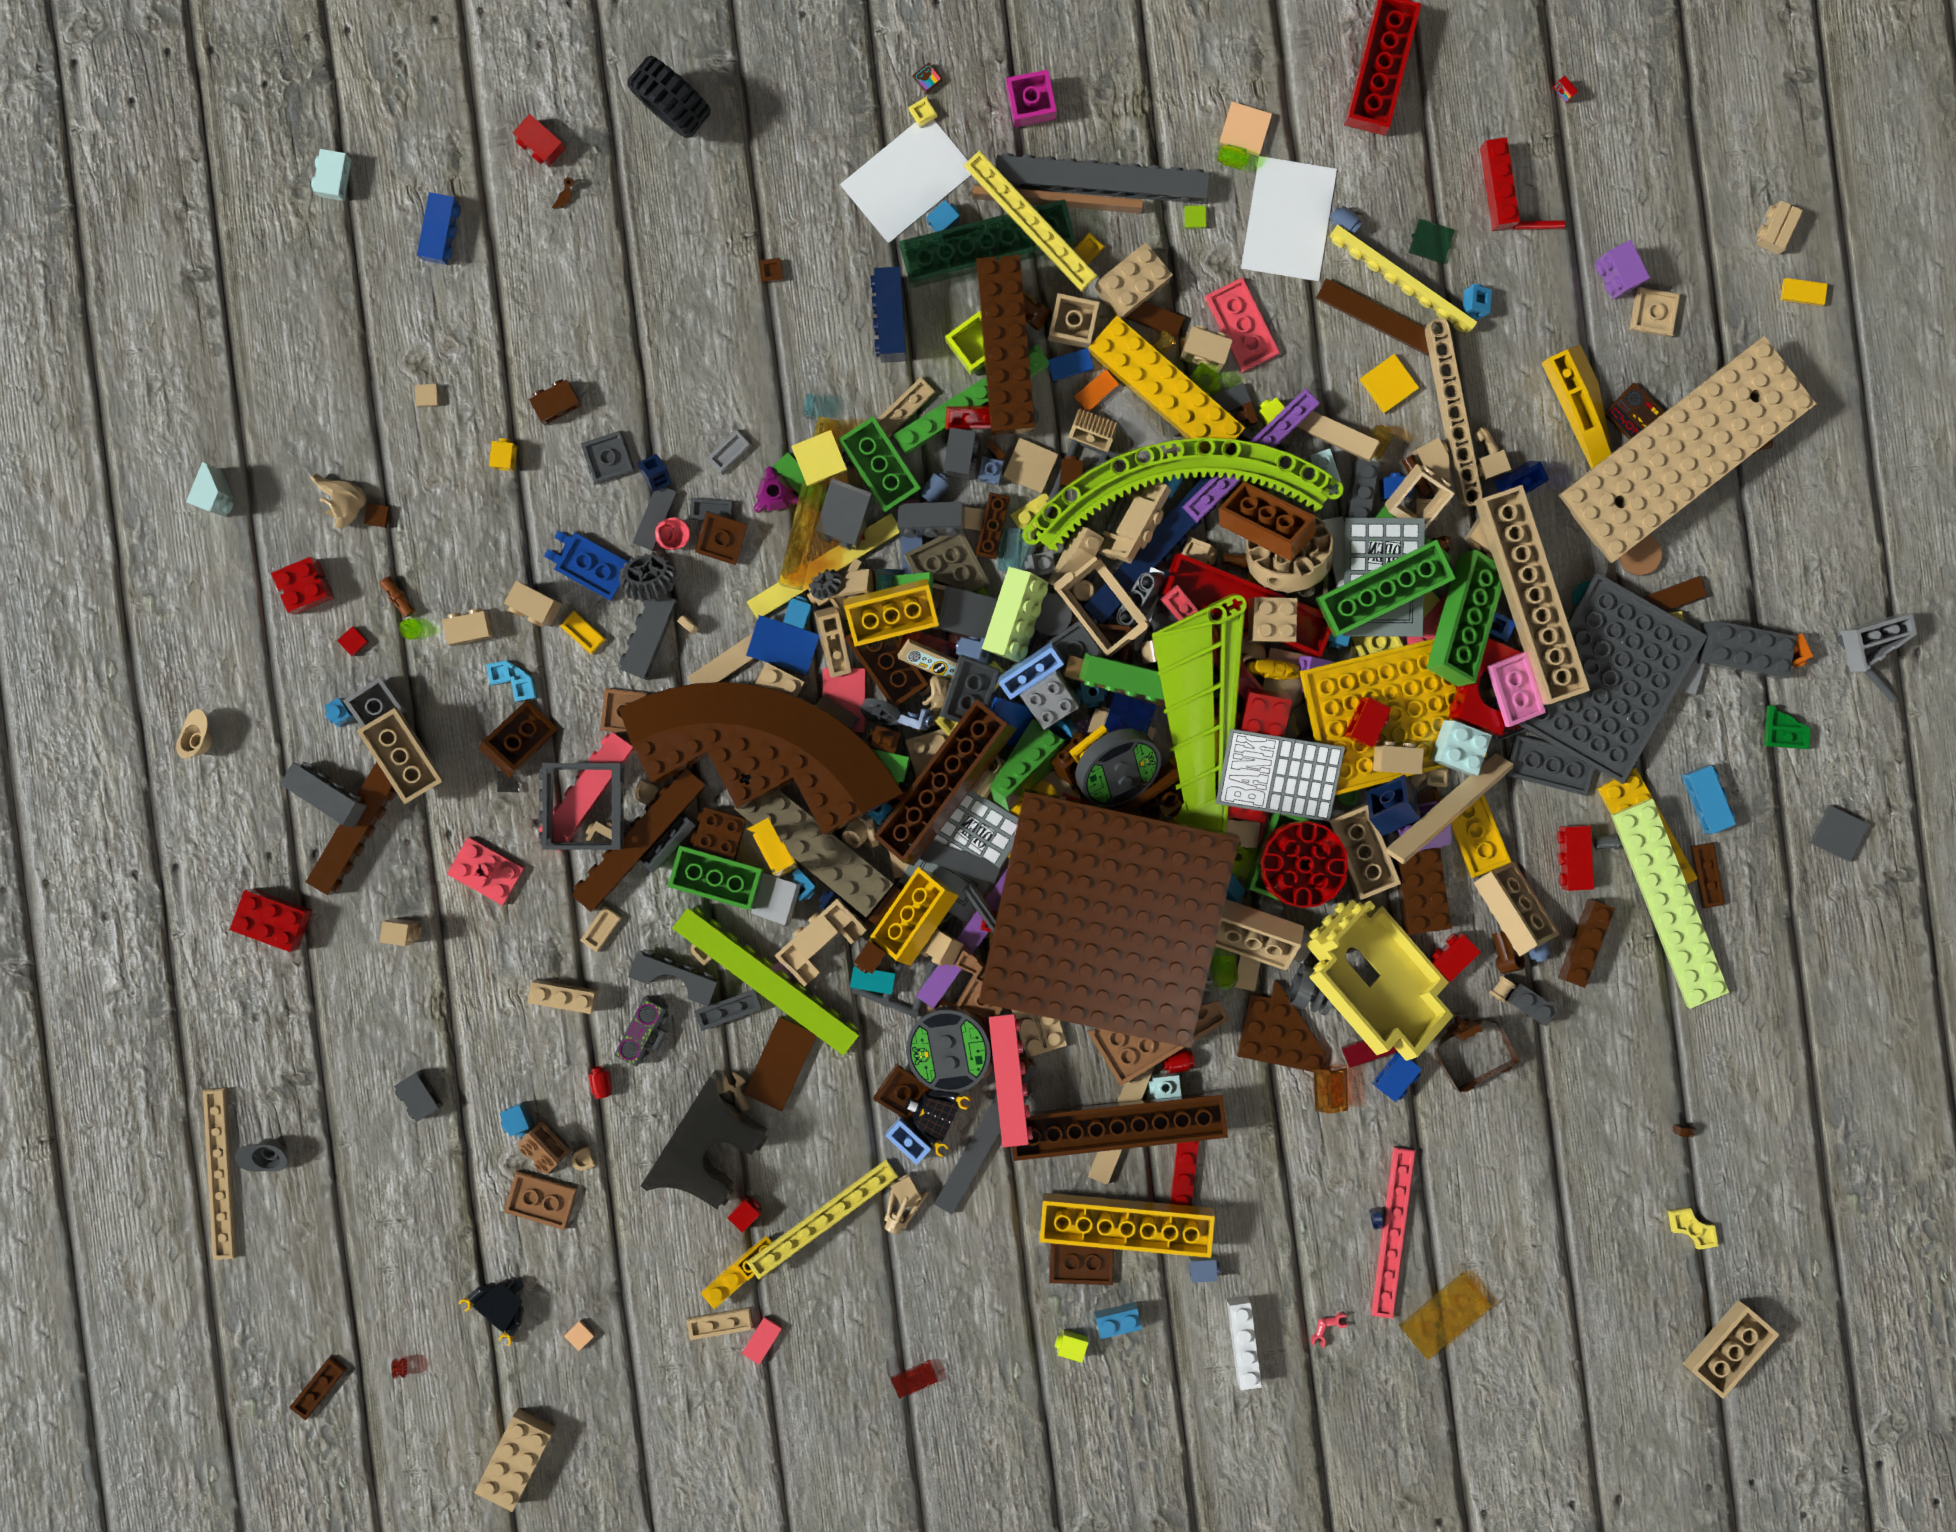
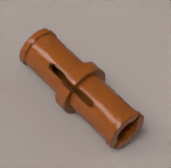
[379,576,416,618]

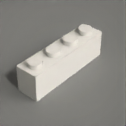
[1226,1296,1262,1390]

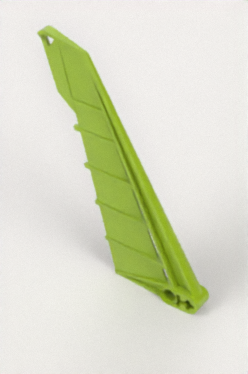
[1152,593,1247,832]

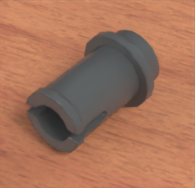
[1593,833,1623,850]

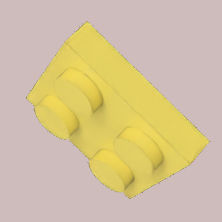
[1010,492,1058,547]

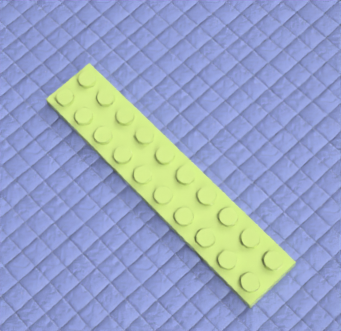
[1611,798,1729,1009]

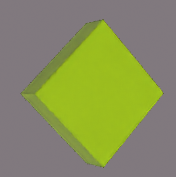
[1184,205,1206,229]

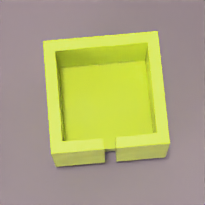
[945,311,985,375]

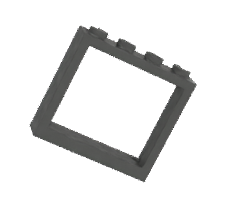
[539,763,624,850]

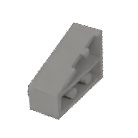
[1841,613,1917,672]

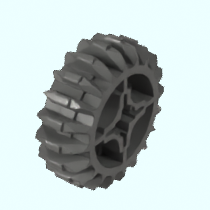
[619,552,677,602]

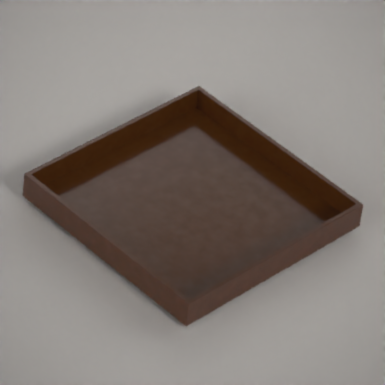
[978,789,1240,1048]

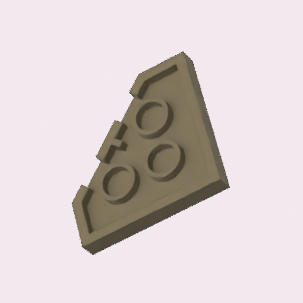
[903,534,989,592]

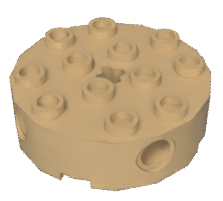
[1246,517,1333,593]

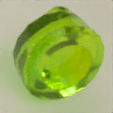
[400,619,422,640]

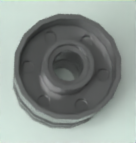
[1289,962,1333,1016]

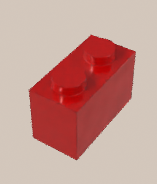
[513,114,566,167]
[1344,697,1391,748]
[1430,932,1481,982]

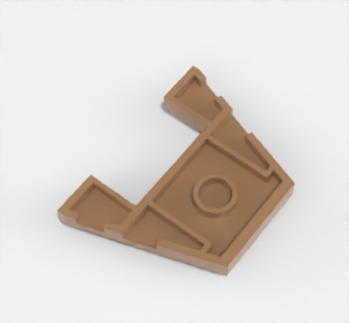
[927,947,1003,1025]

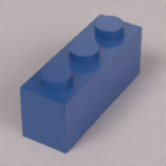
[417,192,461,265]

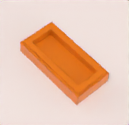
[1073,369,1120,412]

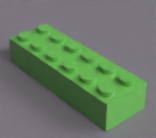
[1315,540,1456,637]
[1426,549,1502,687]

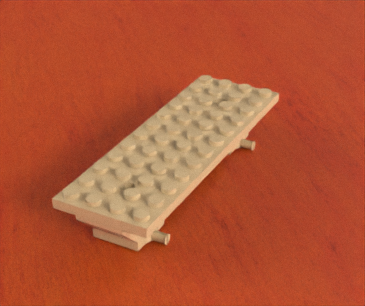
[1559,336,1816,563]

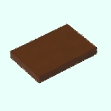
[1049,1243,1114,1285]

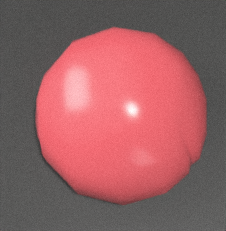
[655,517,690,550]

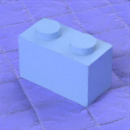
[885,1117,931,1165]

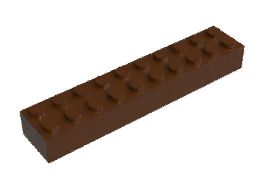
[1012,1091,1228,1161]

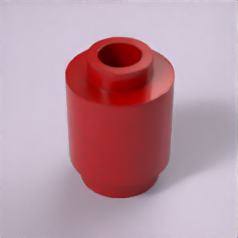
[1162,1050,1195,1074]
[588,1066,613,1099]

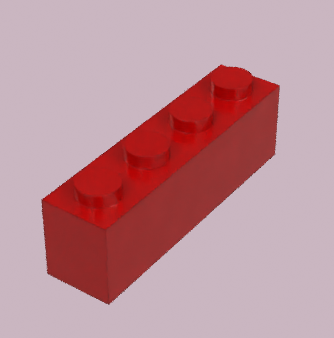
[1480,137,1520,231]

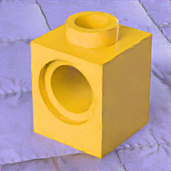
[489,438,518,472]

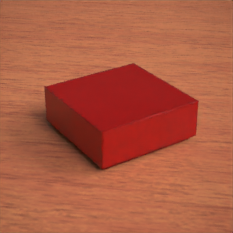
[337,626,369,657]

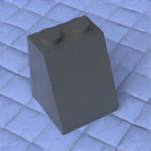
[815,478,876,551]
[937,586,998,639]

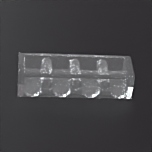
[1099,384,1175,461]

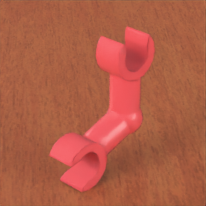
[1310,1312,1348,1348]

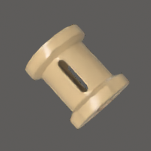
[1489,975,1517,1004]

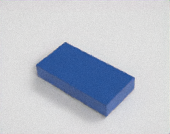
[1048,348,1094,381]

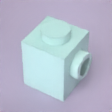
[1149,1073,1181,1099]

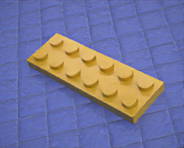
[1596,768,1698,884]

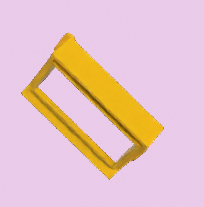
[747,818,799,877]

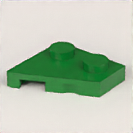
[1764,705,1811,749]

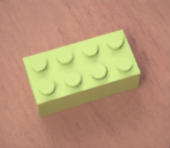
[982,567,1049,663]

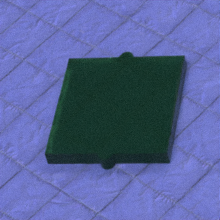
[1408,219,1455,264]

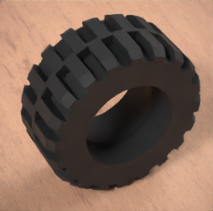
[627,56,711,138]

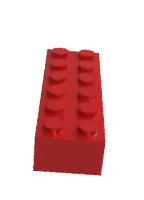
[1344,0,1421,136]
[1228,687,1292,823]

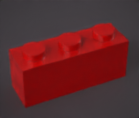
[1557,825,1594,891]

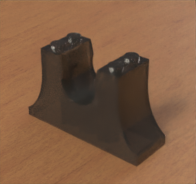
[640,1071,768,1210]

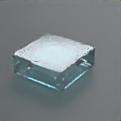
[803,393,816,419]

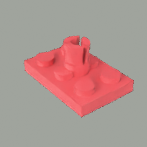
[447,837,525,906]

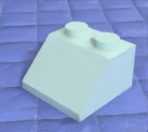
[186,462,234,517]

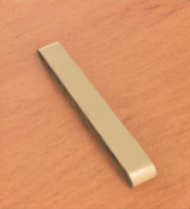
[1425,318,1482,507]

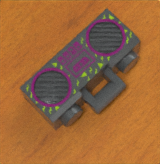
[614,996,669,1067]

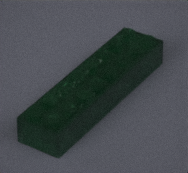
[899,199,1076,289]

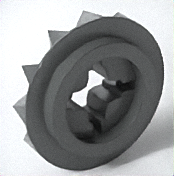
[809,569,842,599]

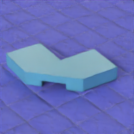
[486,660,538,702]

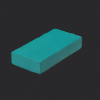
[850,966,896,995]

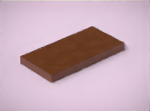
[744,1016,816,1111]

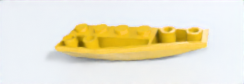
[1541,344,1613,469]

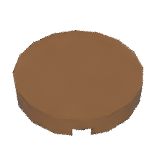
[1618,535,1662,576]

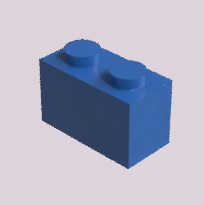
[1372,1052,1422,1102]

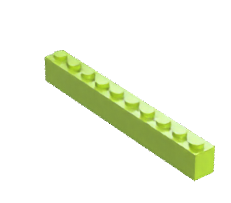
[672,906,860,1056]

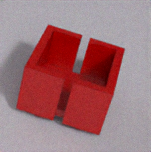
[271,557,335,615]

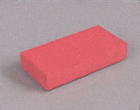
[741,1316,782,1365]

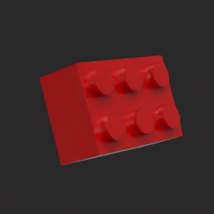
[229,888,313,952]

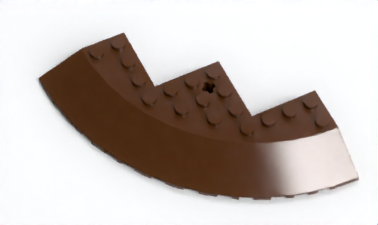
[619,682,904,835]

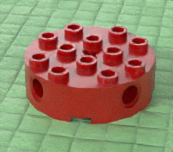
[1258,821,1348,908]

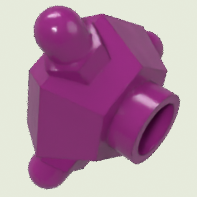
[754,466,801,513]

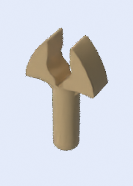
[724,1072,750,1111]

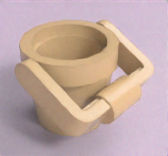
[842,815,879,848]

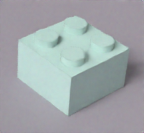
[1430,720,1492,776]

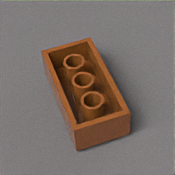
[1219,481,1316,561]

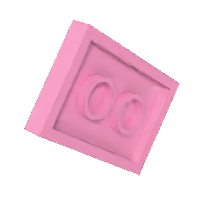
[1487,652,1546,727]

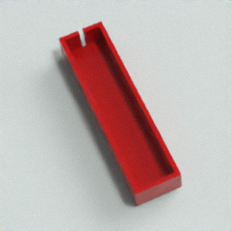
[1159,553,1331,658]

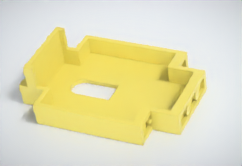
[1305,899,1454,1061]

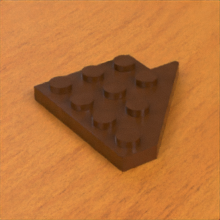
[1236,980,1325,1073]

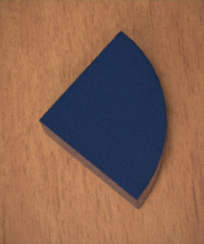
[1369,1207,1383,1230]

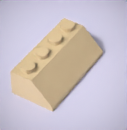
[1474,862,1560,956]
[1215,899,1304,971]

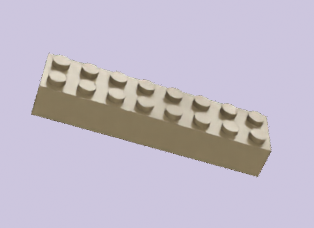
[734,790,894,918]

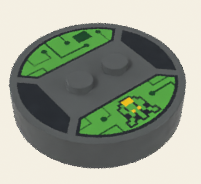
[1075,729,1161,807]
[906,1006,993,1093]

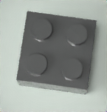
[943,428,979,480]

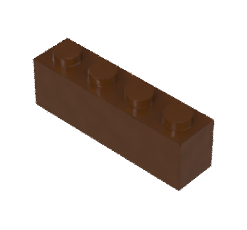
[1558,899,1615,988]

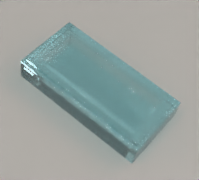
[998,528,1023,571]

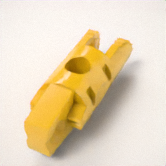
[1246,659,1300,680]

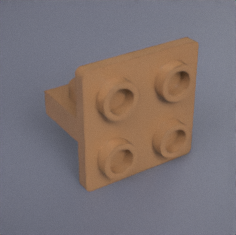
[517,1121,571,1175]

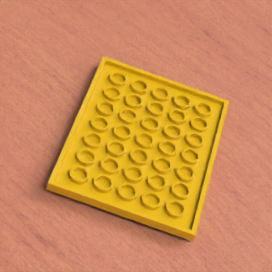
[1299,638,1487,795]

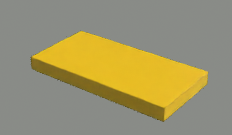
[1440,794,1512,878]

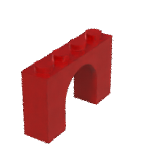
[1448,638,1521,735]

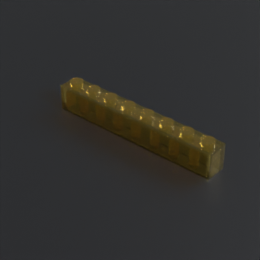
[779,416,841,591]

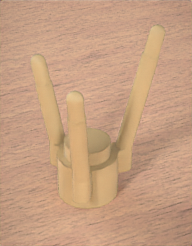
[884,1189,928,1235]

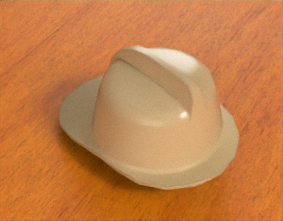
[176,709,212,759]

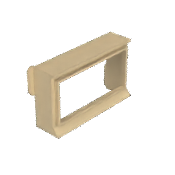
[1054,556,1152,657]

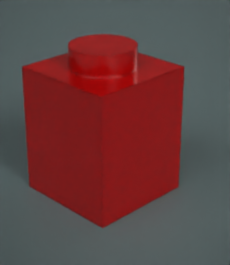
[727,1196,762,1233]

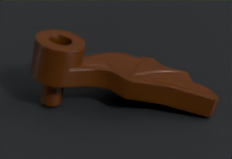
[552,177,574,209]

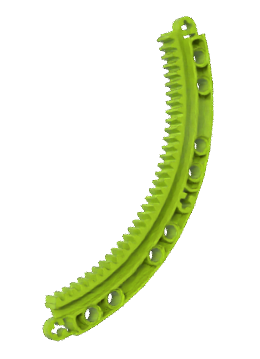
[1023,437,1343,551]

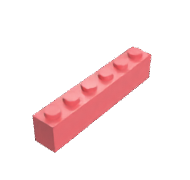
[538,732,634,851]
[989,1014,1033,1147]

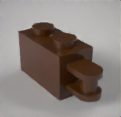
[868,725,902,754]

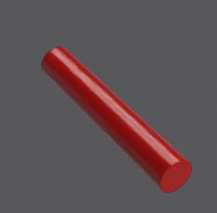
[1513,220,1565,230]

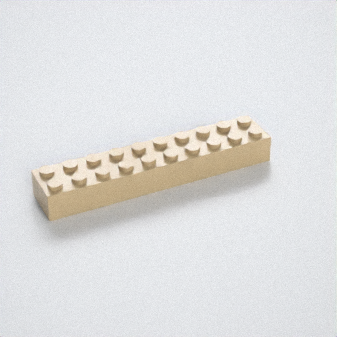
[1475,485,1590,704]

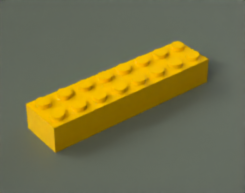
[1088,315,1245,453]
[1040,1193,1215,1258]

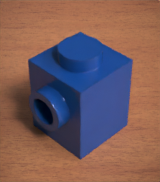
[1379,473,1413,501]

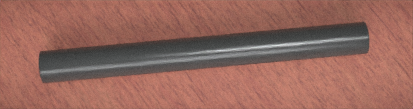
[1836,635,1899,703]

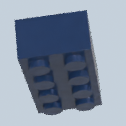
[870,266,907,363]

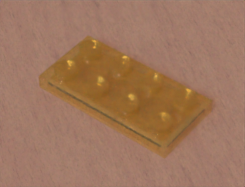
[1399,1272,1492,1360]

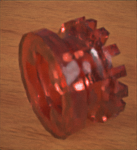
[391,1358,407,1379]

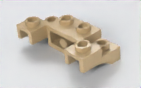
[1097,481,1171,564]
[774,898,869,987]

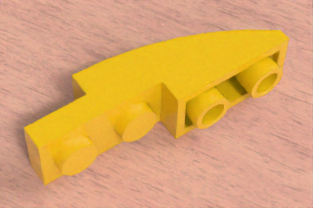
[700,1236,772,1309]

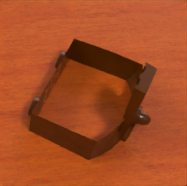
[1433,1016,1520,1093]

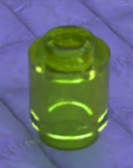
[1217,144,1250,170]

